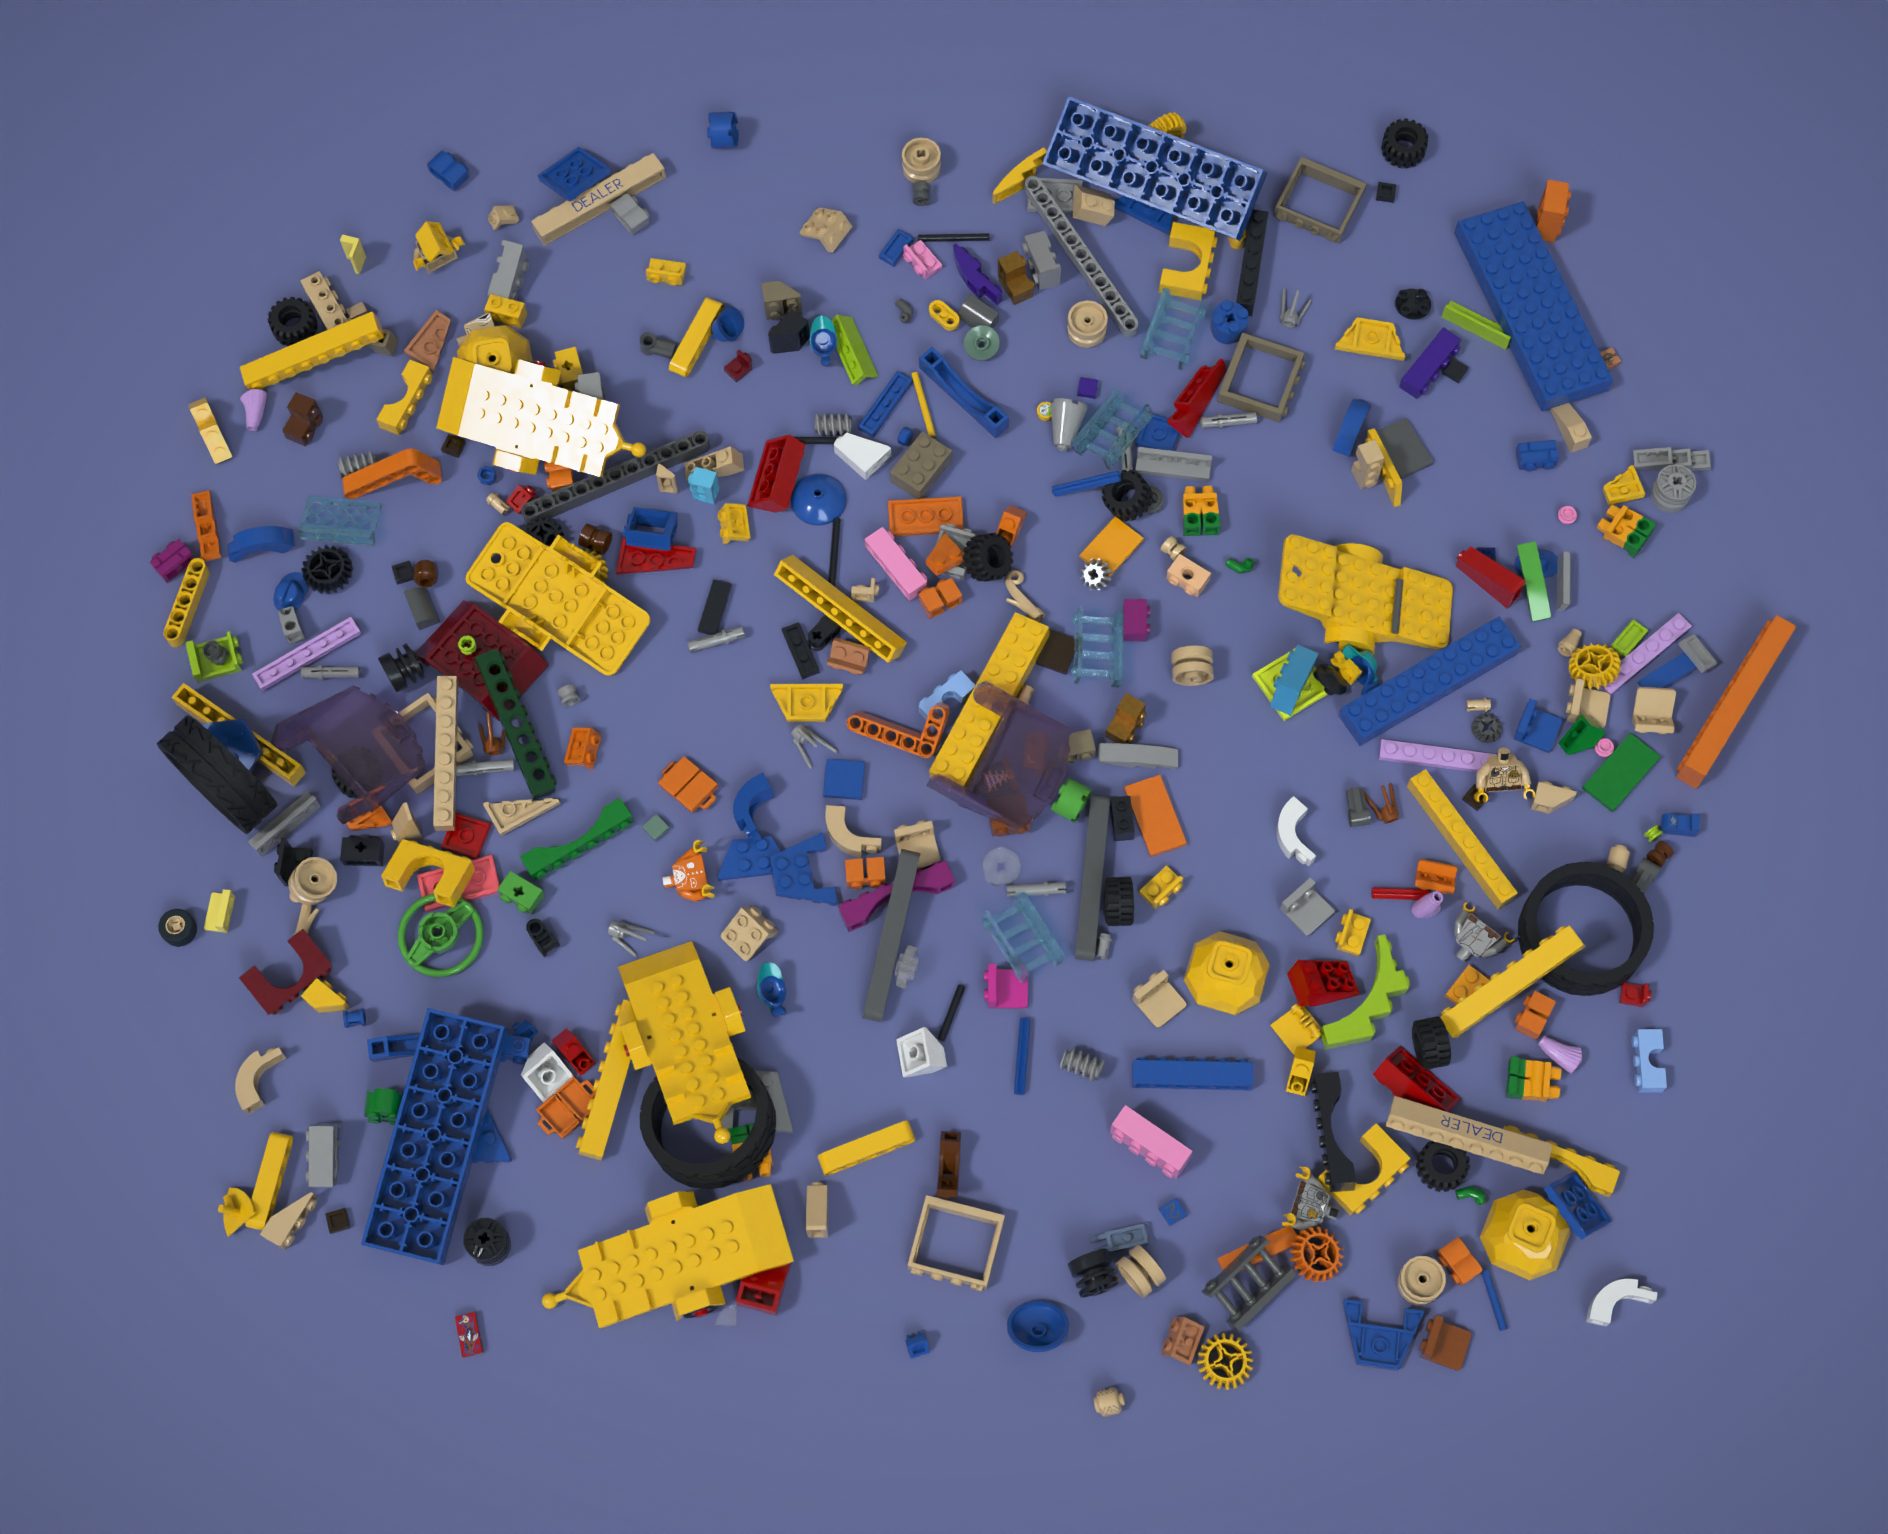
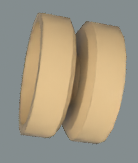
[902,137,941,183]
[1067,300,1108,348]
[1171,645,1214,686]
[288,857,337,905]
[1115,1245,1166,1298]
[1397,1256,1446,1305]

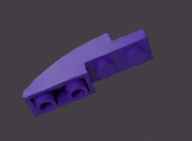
[953,243,1002,305]

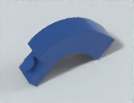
[1332,398,1371,457]
[228,526,295,563]
[733,773,775,842]

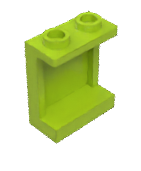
[185,631,243,683]

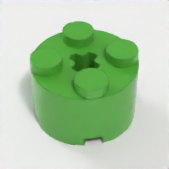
[1051,778,1092,823]

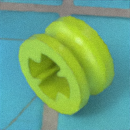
[458,636,477,655]
[1644,825,1664,843]

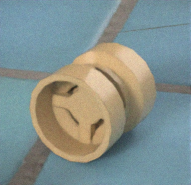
[1160,536,1187,561]

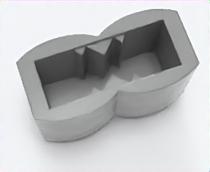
[610,193,650,235]

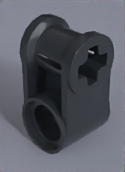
[808,615,842,651]
[526,919,560,957]

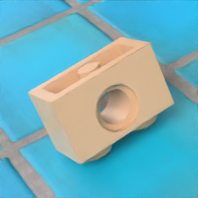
[1166,554,1211,598]

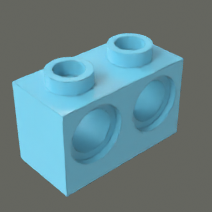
[688,467,720,504]

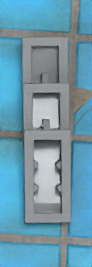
[1633,447,1711,471]
[1098,743,1178,769]

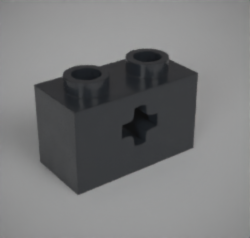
[1110,796,1135,842]
[340,835,385,866]

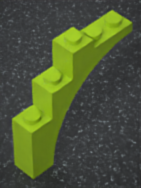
[1320,934,1410,1050]

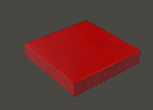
[441,813,492,859]

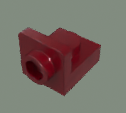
[724,349,752,382]

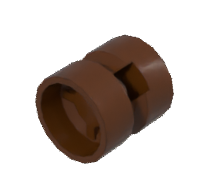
[578,523,612,555]

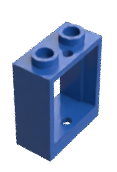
[623,507,678,551]

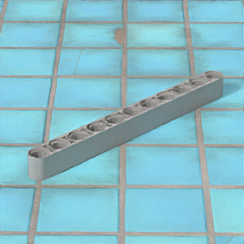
[1025,176,1138,338]

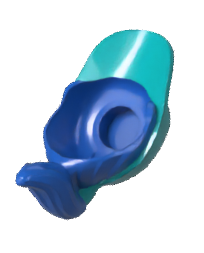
[810,315,837,367]
[1343,645,1379,695]
[756,962,786,1017]

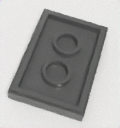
[1376,418,1433,479]

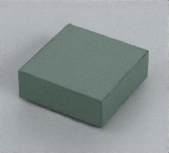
[642,814,670,842]

